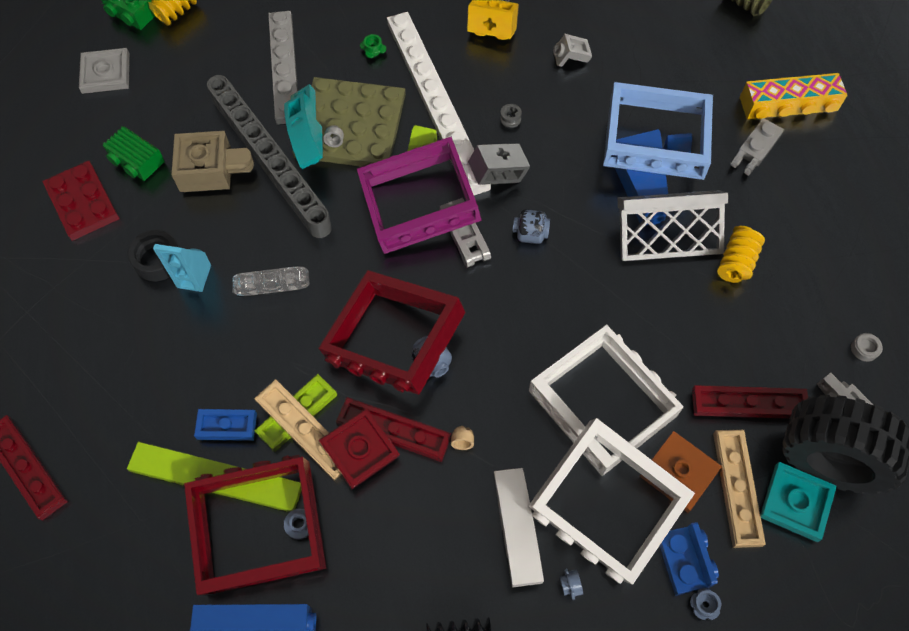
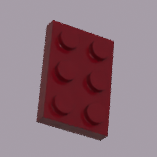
[42,161,120,241]

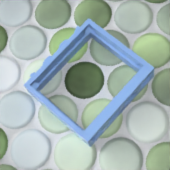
[603,82,713,180]

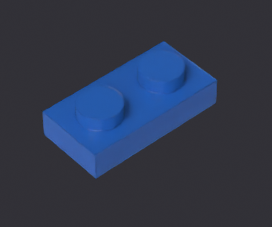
[194,409,257,441]

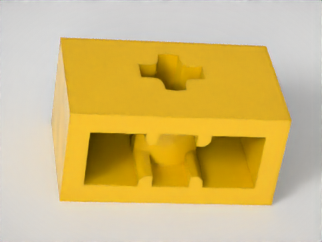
[467,0,519,40]

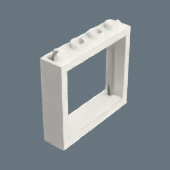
[529,325,683,476]
[528,418,695,585]

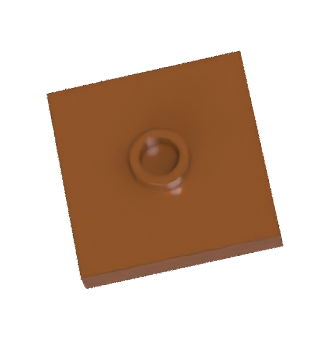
[639,431,722,513]

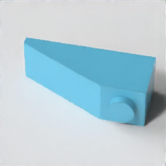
[153,244,211,292]

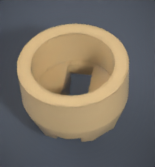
[451,426,474,450]

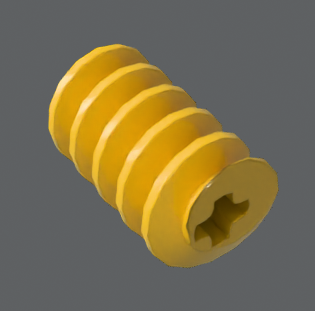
[148,0,197,26]
[717,225,765,283]

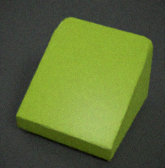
[408,125,437,151]

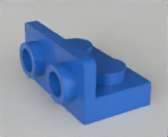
[659,522,719,596]

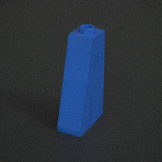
[611,129,668,225]
[190,604,316,631]

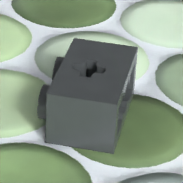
[468,143,530,185]

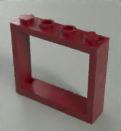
[319,270,465,395]
[184,455,326,596]

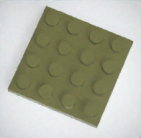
[292,77,406,167]

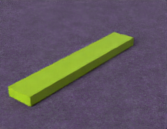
[127,442,302,512]

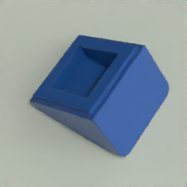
[663,133,692,153]

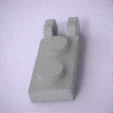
[731,118,784,176]

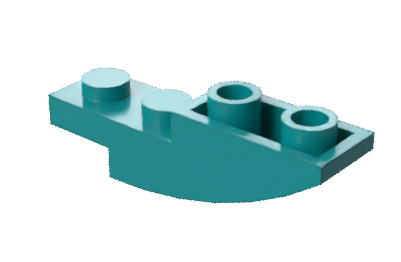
[284,84,323,169]

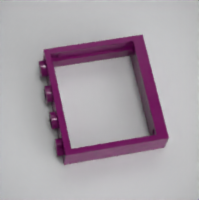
[357,136,481,254]

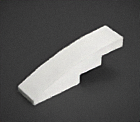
[494,468,544,587]

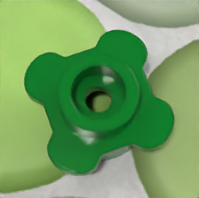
[360,34,386,58]

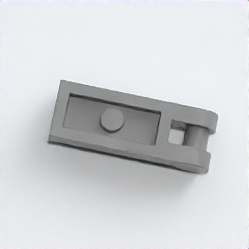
[439,198,491,268]

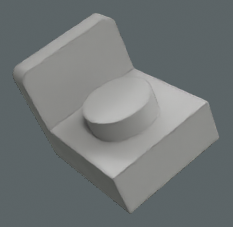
[553,34,592,67]

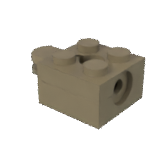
[171,131,254,192]

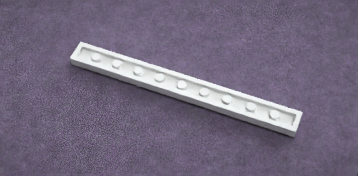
[387,12,491,195]

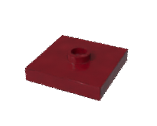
[318,408,400,490]

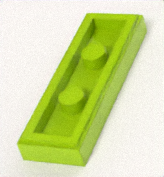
[254,374,337,452]

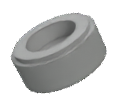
[851,333,883,362]

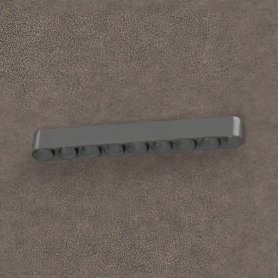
[207,75,332,238]

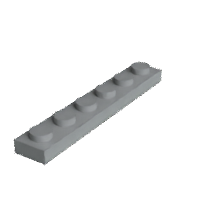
[268,11,298,125]

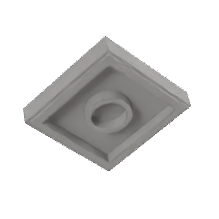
[79,48,130,94]

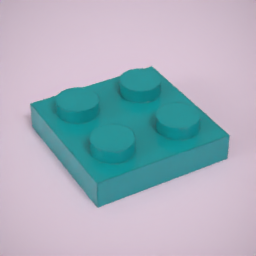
[760,462,837,542]

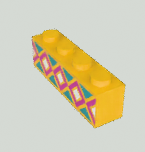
[740,73,847,119]

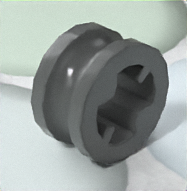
[500,104,522,128]

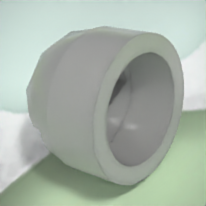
[323,125,344,147]

